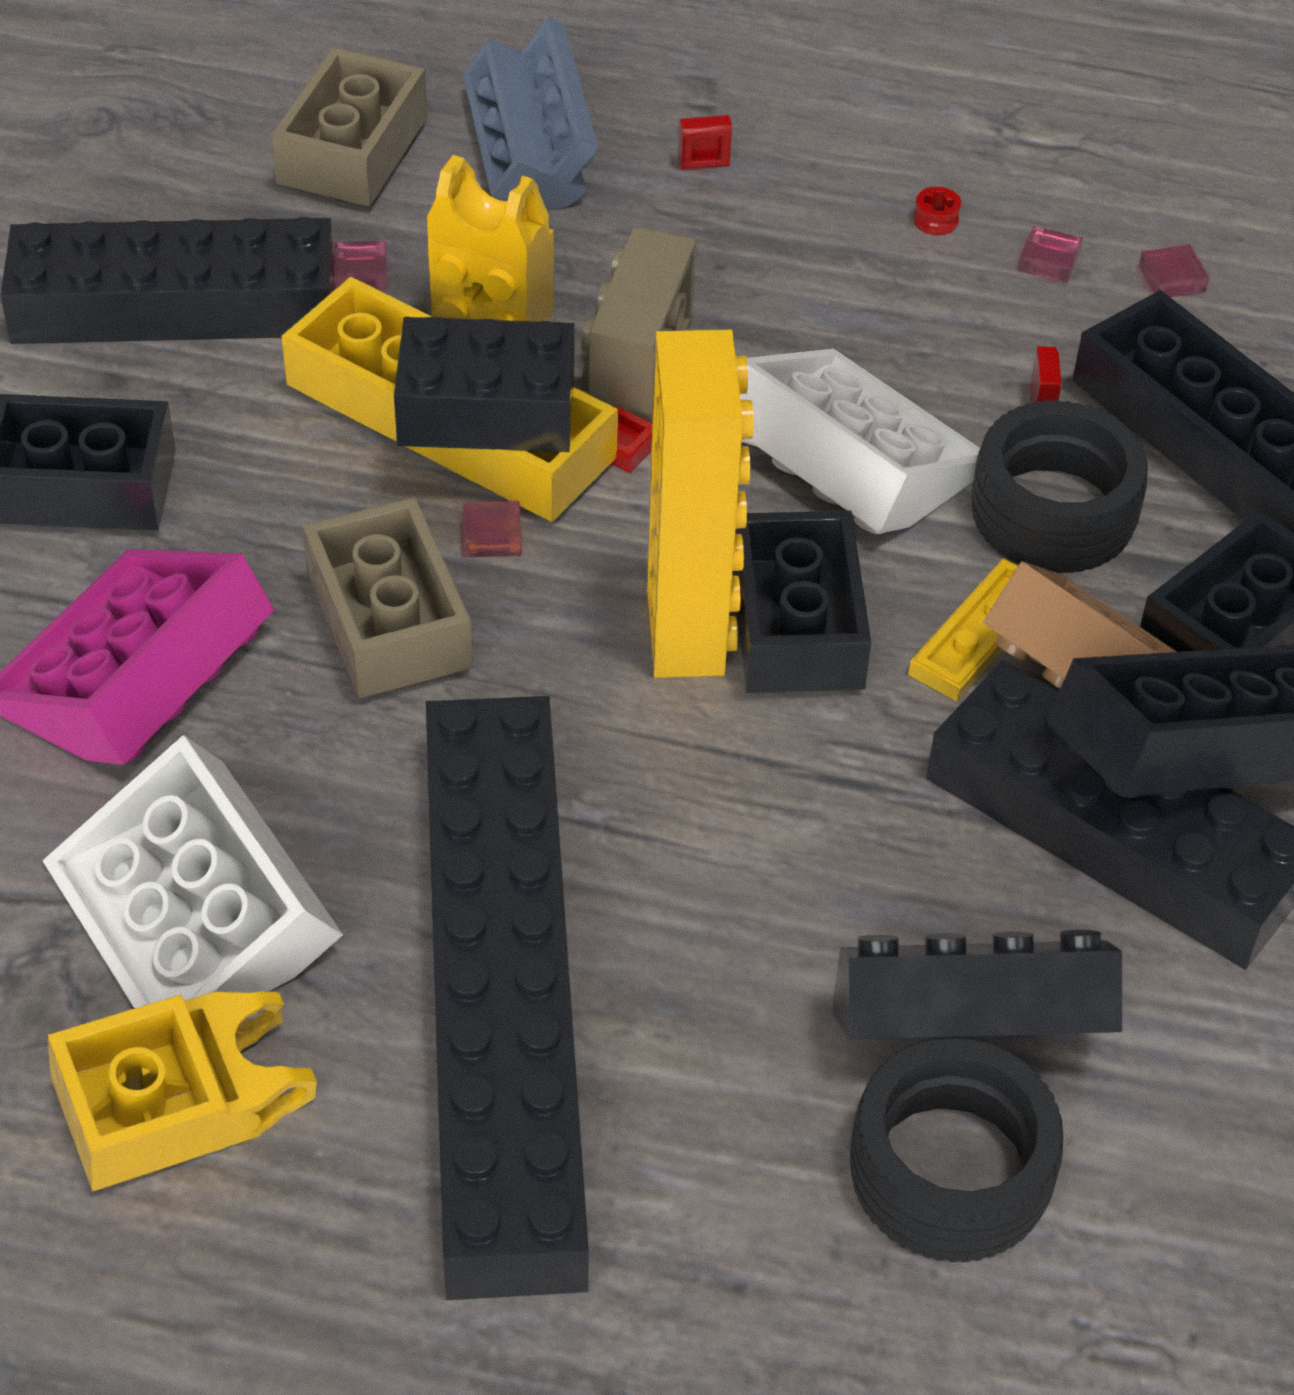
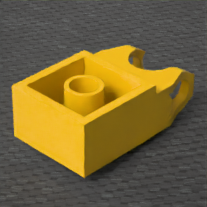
[427,155,554,322]
[48,991,317,1192]

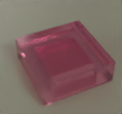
[1018,226,1083,283]
[334,241,387,290]
[1139,244,1209,297]
[462,501,521,558]

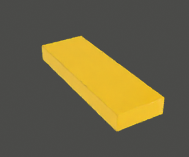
[908,558,1018,702]

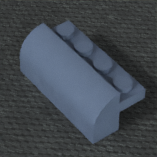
[463,16,598,211]

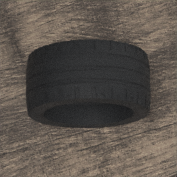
[972,400,1148,573]
[850,1037,1063,1262]

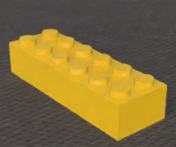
[281,276,618,522]
[646,329,754,678]

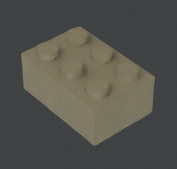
[271,47,427,207]
[581,227,696,423]
[302,497,473,699]

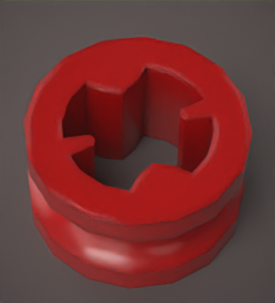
[913,187,962,236]

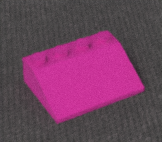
[0,549,275,765]

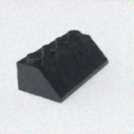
[833,930,1122,1040]

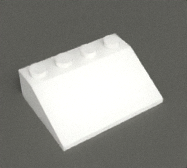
[740,349,980,534]
[42,735,343,1008]

